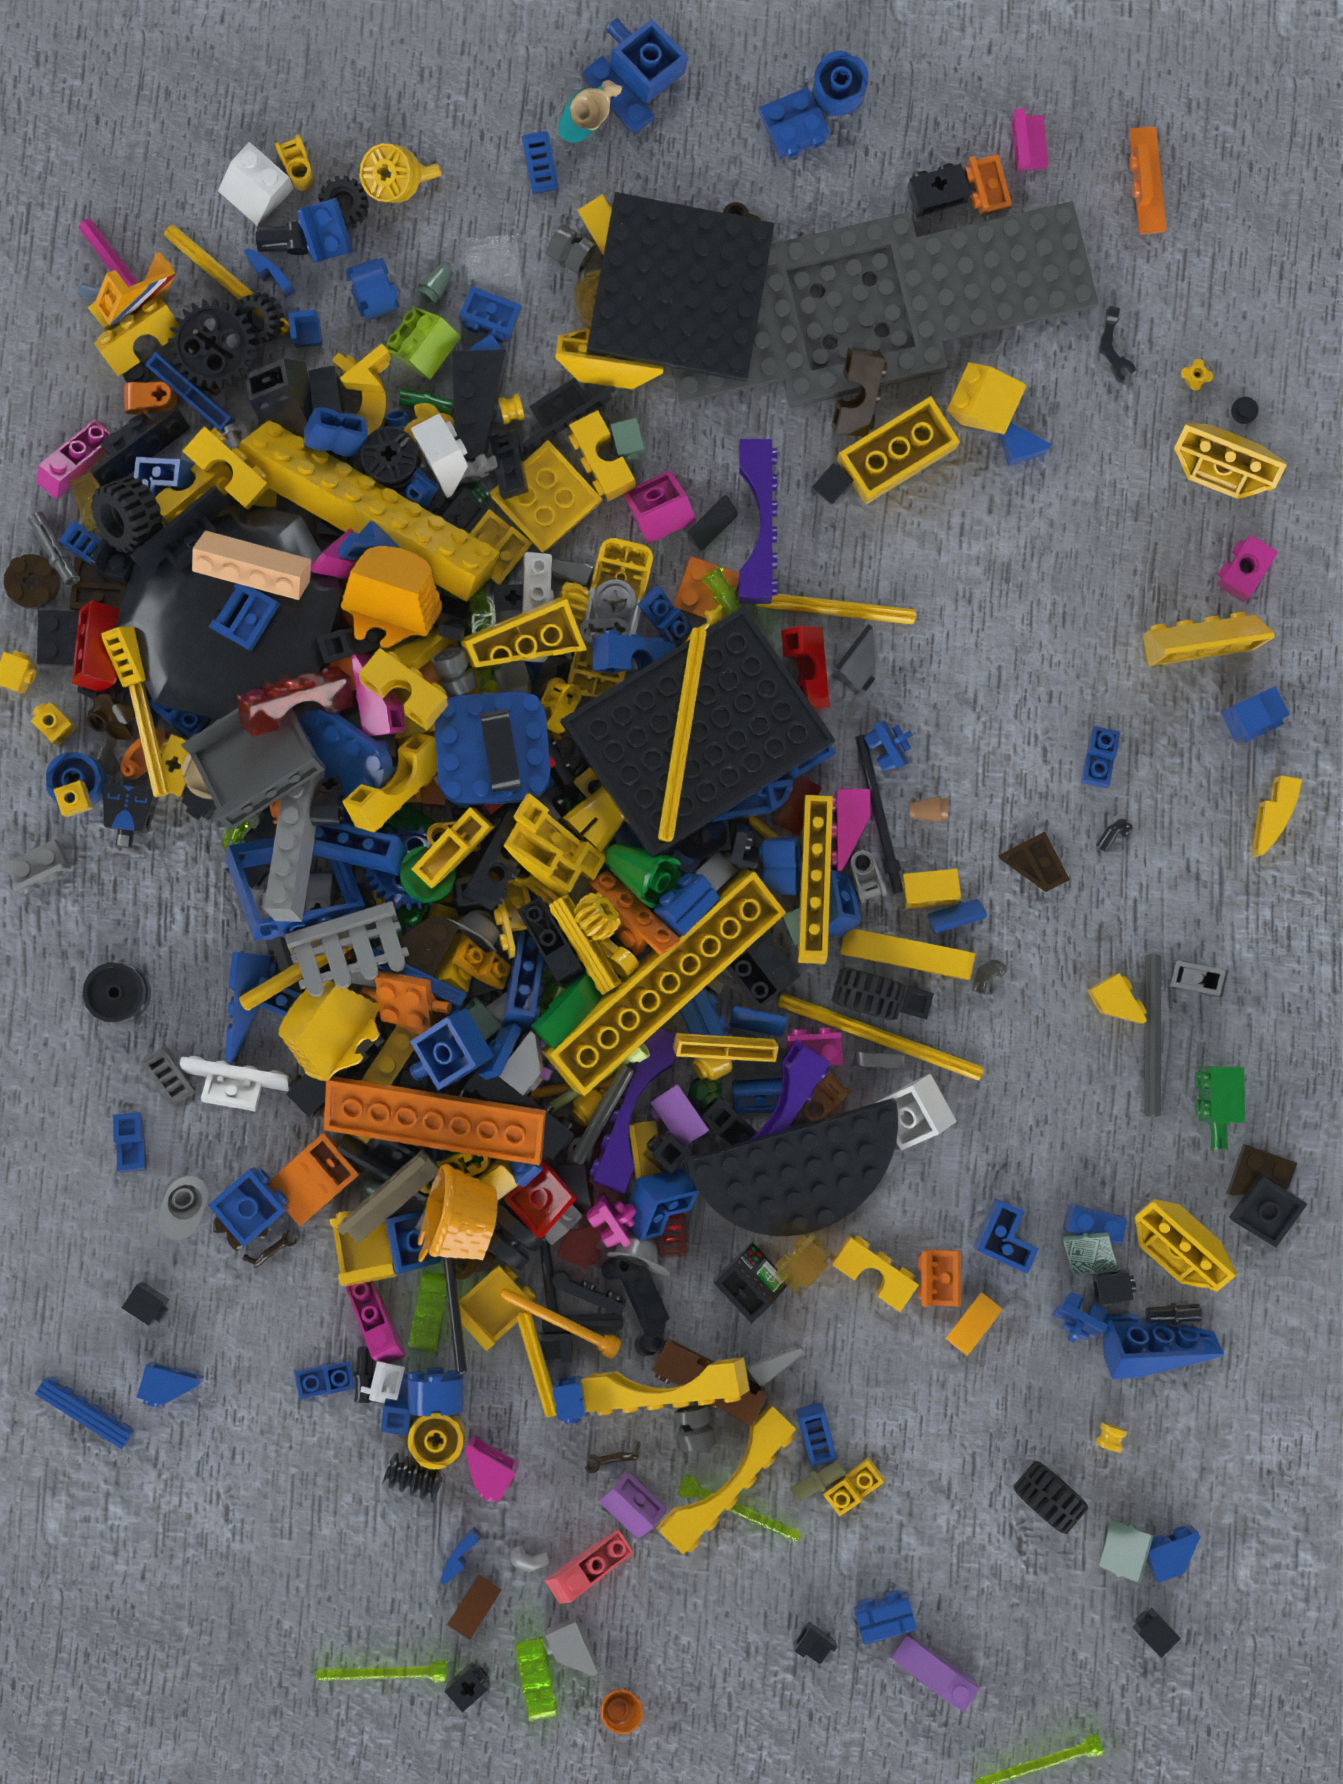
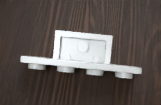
[521,552,554,663]
[180,1056,290,1112]

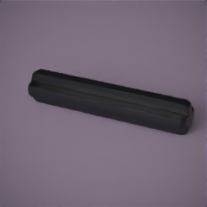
[542,1313,623,1333]

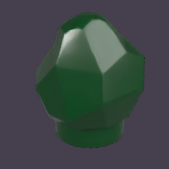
[687,1077,724,1111]

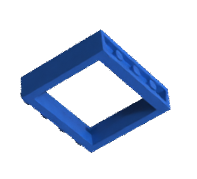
[226,837,365,941]

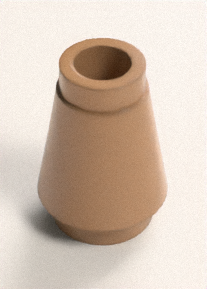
[909,796,949,823]

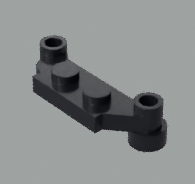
[548,736,585,817]
[601,1258,670,1357]

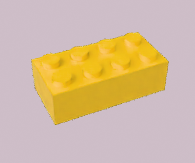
[837,396,960,505]

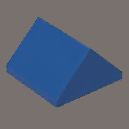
[386,1209,441,1274]

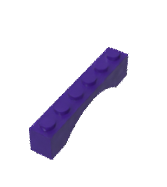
[739,439,778,604]
[590,1029,676,1195]
[751,1039,831,1139]

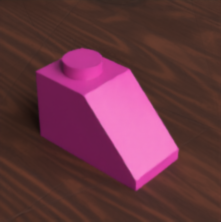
[311,529,357,579]

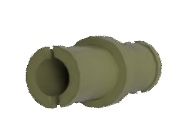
[790,1460,846,1503]

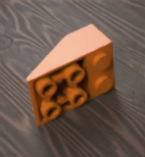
[268,1131,363,1227]

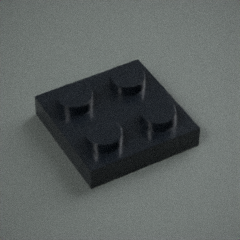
[37,610,79,666]
[1229,1173,1308,1248]

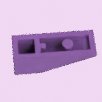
[891,1634,979,1712]

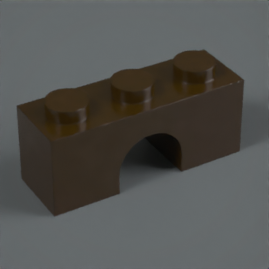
[831,347,887,437]

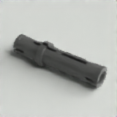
[28,512,80,587]

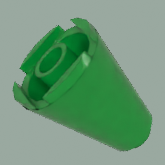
[605,843,681,908]

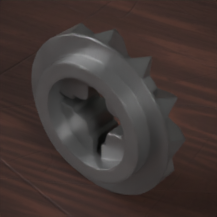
[592,578,636,619]

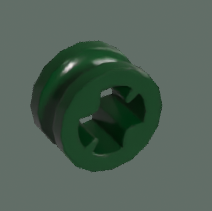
[467,480,492,505]

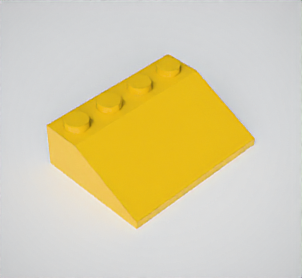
[1143,612,1275,666]

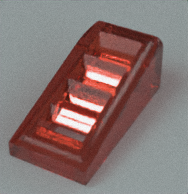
[658,1212,688,1258]

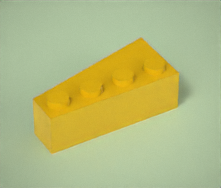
[460,597,587,668]

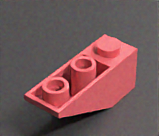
[544,1529,634,1604]

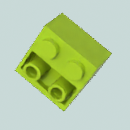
[385,306,462,380]

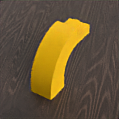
[332,352,389,438]

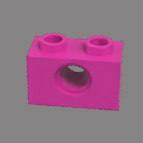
[1216,535,1278,602]

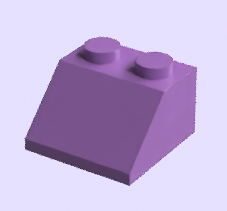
[649,1083,709,1147]

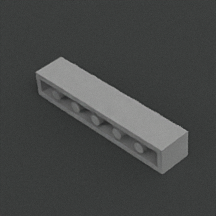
[264,760,325,922]

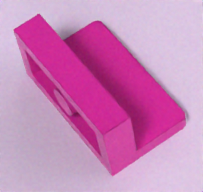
[1011,108,1048,171]

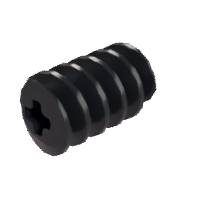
[382,1452,444,1503]

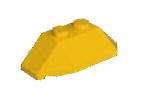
[555,329,664,389]
[1174,423,1287,499]
[1135,1199,1237,1292]

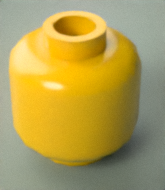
[692,1057,733,1081]
[571,1088,606,1128]

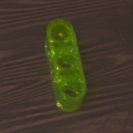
[468,595,497,678]
[408,1270,447,1354]
[515,1636,558,1723]

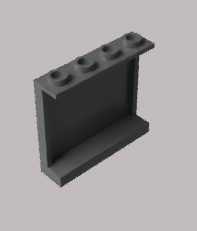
[181,684,325,830]

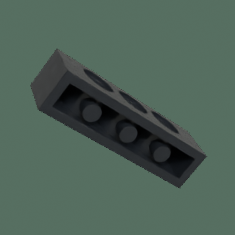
[462,802,522,910]

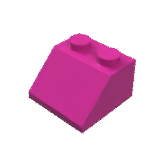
[623,470,696,544]
[465,1435,519,1503]

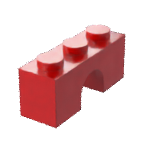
[781,626,830,711]

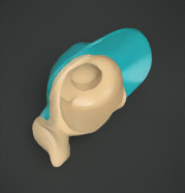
[558,80,622,143]

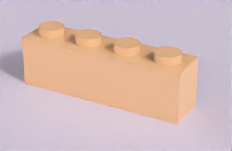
[192,531,311,600]

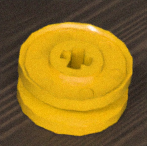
[360,143,421,204]

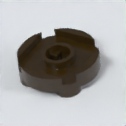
[4,554,60,609]

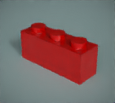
[71,600,120,693]

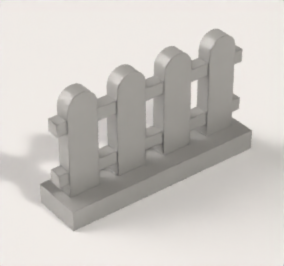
[284,901,409,997]

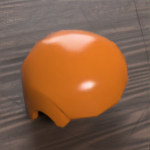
[599,1689,643,1734]

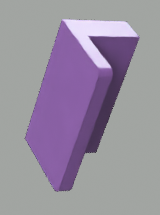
[599,1471,667,1539]

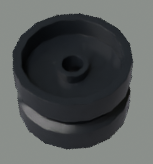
[82,962,151,1023]
[488,1202,546,1271]

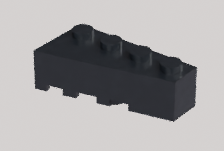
[464,1065,577,1160]

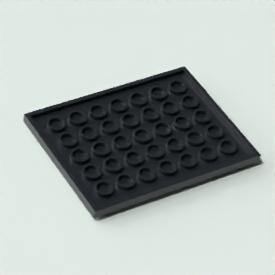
[560,606,836,858]

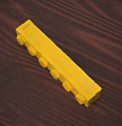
[548,894,622,995]
[673,1033,779,1062]

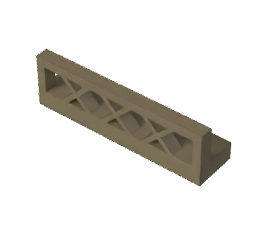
[337,1149,440,1244]

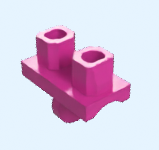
[587,1193,636,1248]

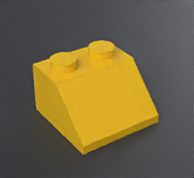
[947,362,1026,434]

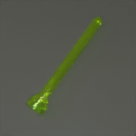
[677,1474,802,1542]
[314,1660,447,1684]
[974,1733,1105,1784]

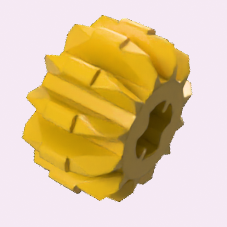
[558,582,590,628]
[573,892,621,941]

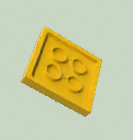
[489,440,603,553]

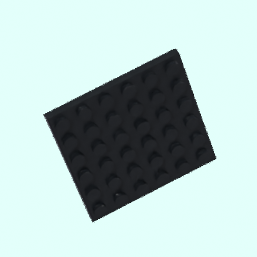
[586,192,775,382]

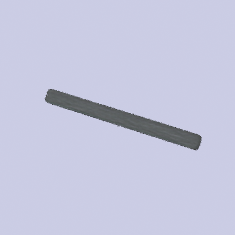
[1144,954,1162,1117]

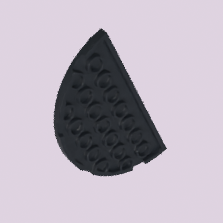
[684,1098,898,1236]

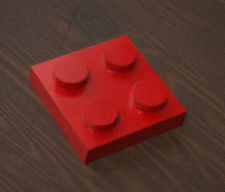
[504,1159,577,1238]

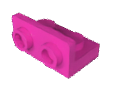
[786,1027,843,1066]

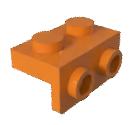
[964,154,1012,217]
[918,1249,962,1307]

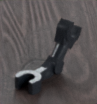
[1098,306,1136,383]

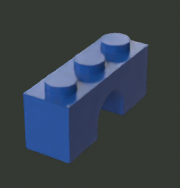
[593,630,675,674]

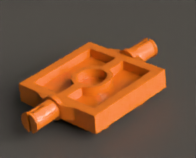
[361,970,452,1030]

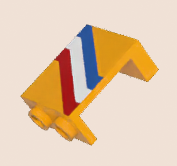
[94,252,176,325]

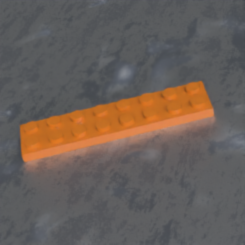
[324,1076,546,1165]

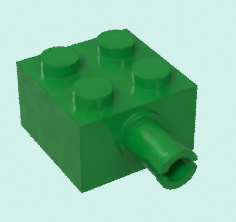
[1194,1066,1245,1150]

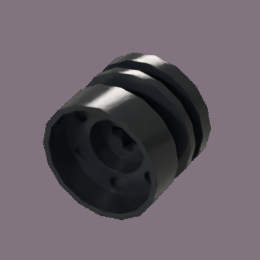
[361,426,422,493]

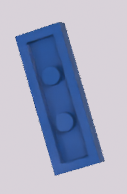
[582,55,654,136]

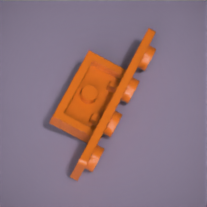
[1129,126,1166,235]
[588,871,680,955]

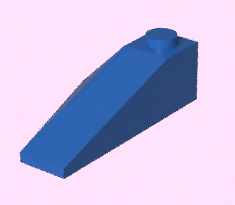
[225,952,278,1062]
[1103,1313,1224,1379]

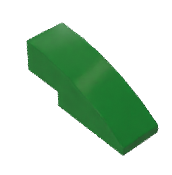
[531,971,604,1049]

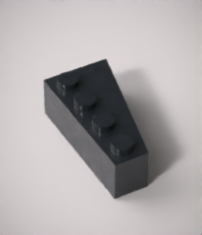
[452,350,508,461]
[286,1025,389,1117]

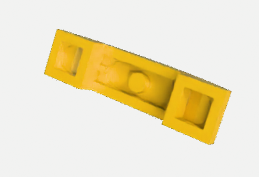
[513,793,605,880]

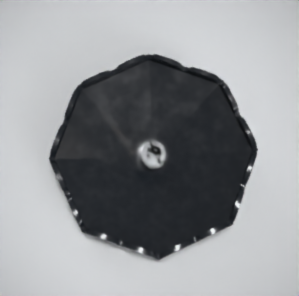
[115,499,344,720]

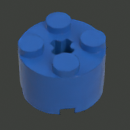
[812,51,868,116]
[345,258,399,322]
[46,752,109,806]
[408,1367,464,1416]

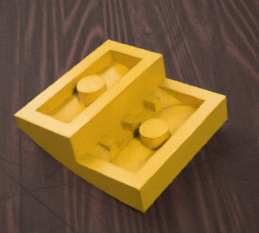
[468,509,532,585]

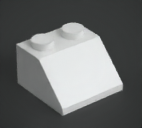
[218,142,294,227]
[410,413,468,498]
[875,1074,957,1150]

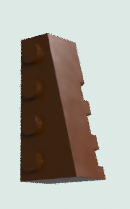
[652,1337,767,1426]

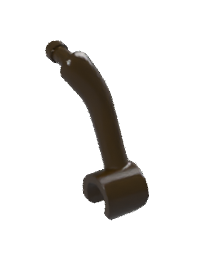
[242,1230,300,1268]
[585,1440,641,1473]

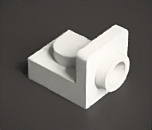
[360,1361,405,1403]

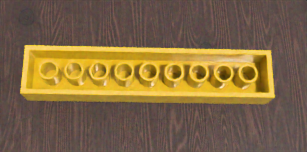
[239,420,500,602]
[541,869,786,1096]

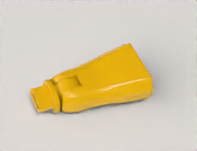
[562,786,625,853]

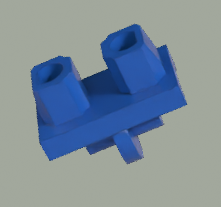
[401,468,440,509]
[864,721,913,771]
[1053,1292,1108,1343]

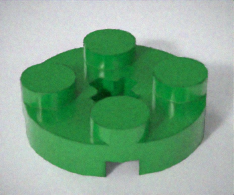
[400,846,456,903]

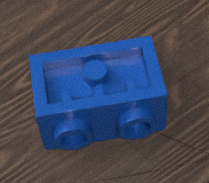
[297,198,354,263]
[459,286,522,343]

